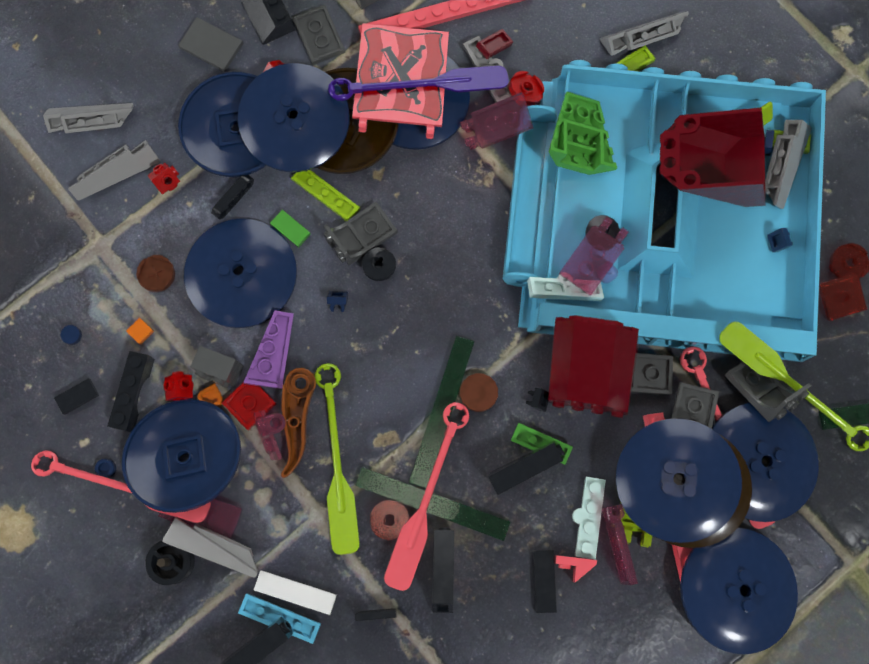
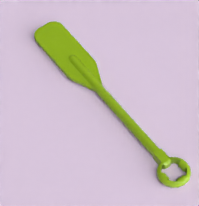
[719,321,869,452]
[315,363,360,555]

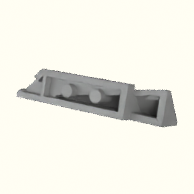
[600,11,689,56]
[43,103,134,133]
[765,120,812,209]
[68,140,160,200]
[162,517,259,578]

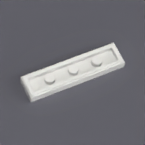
[254,570,337,615]

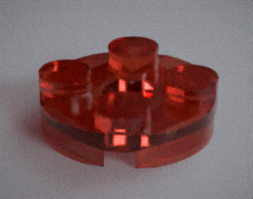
[829,243,869,282]
[370,500,410,540]

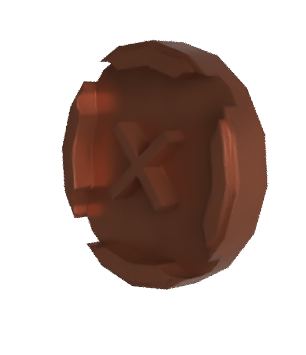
[136,255,175,292]
[460,373,498,412]

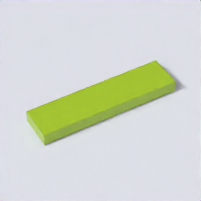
[291,170,360,221]

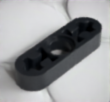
[211,175,254,220]

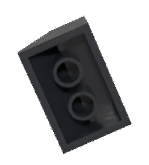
[241,0,295,45]

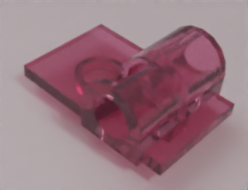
[254,410,286,460]

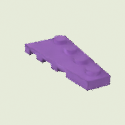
[243,311,294,389]

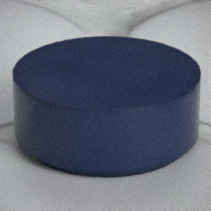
[60,325,82,345]
[95,459,116,478]

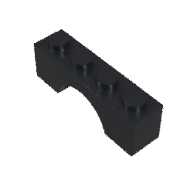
[107,351,155,433]

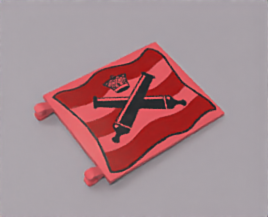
[352,23,449,139]

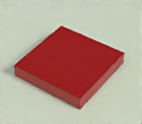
[222,383,277,431]

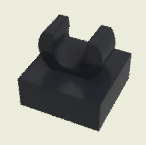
[526,388,549,412]

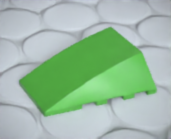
[548,92,617,175]

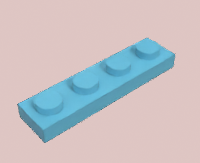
[238,593,322,644]

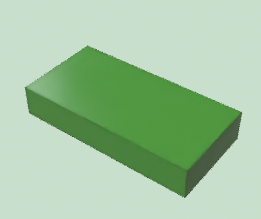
[270,210,311,248]

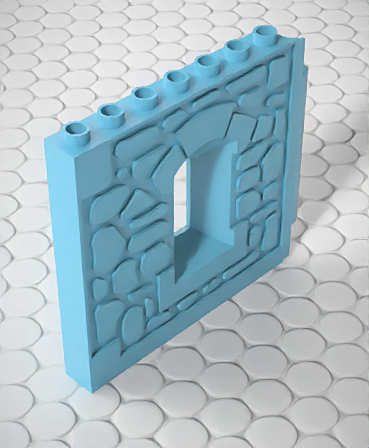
[503,60,826,362]

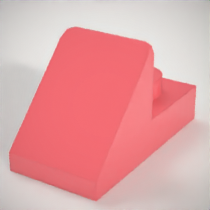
[554,555,597,583]

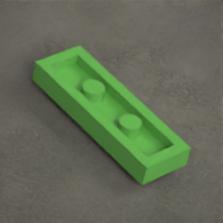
[511,423,573,465]

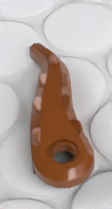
[281,368,316,478]

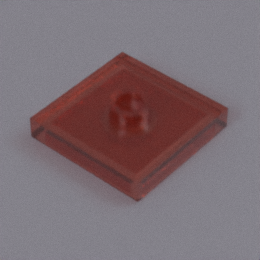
[819,273,867,321]

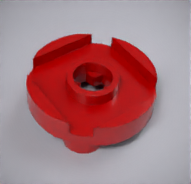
[507,71,544,107]

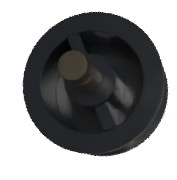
[145,541,195,585]

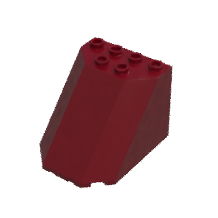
[660,107,766,207]
[548,315,639,418]

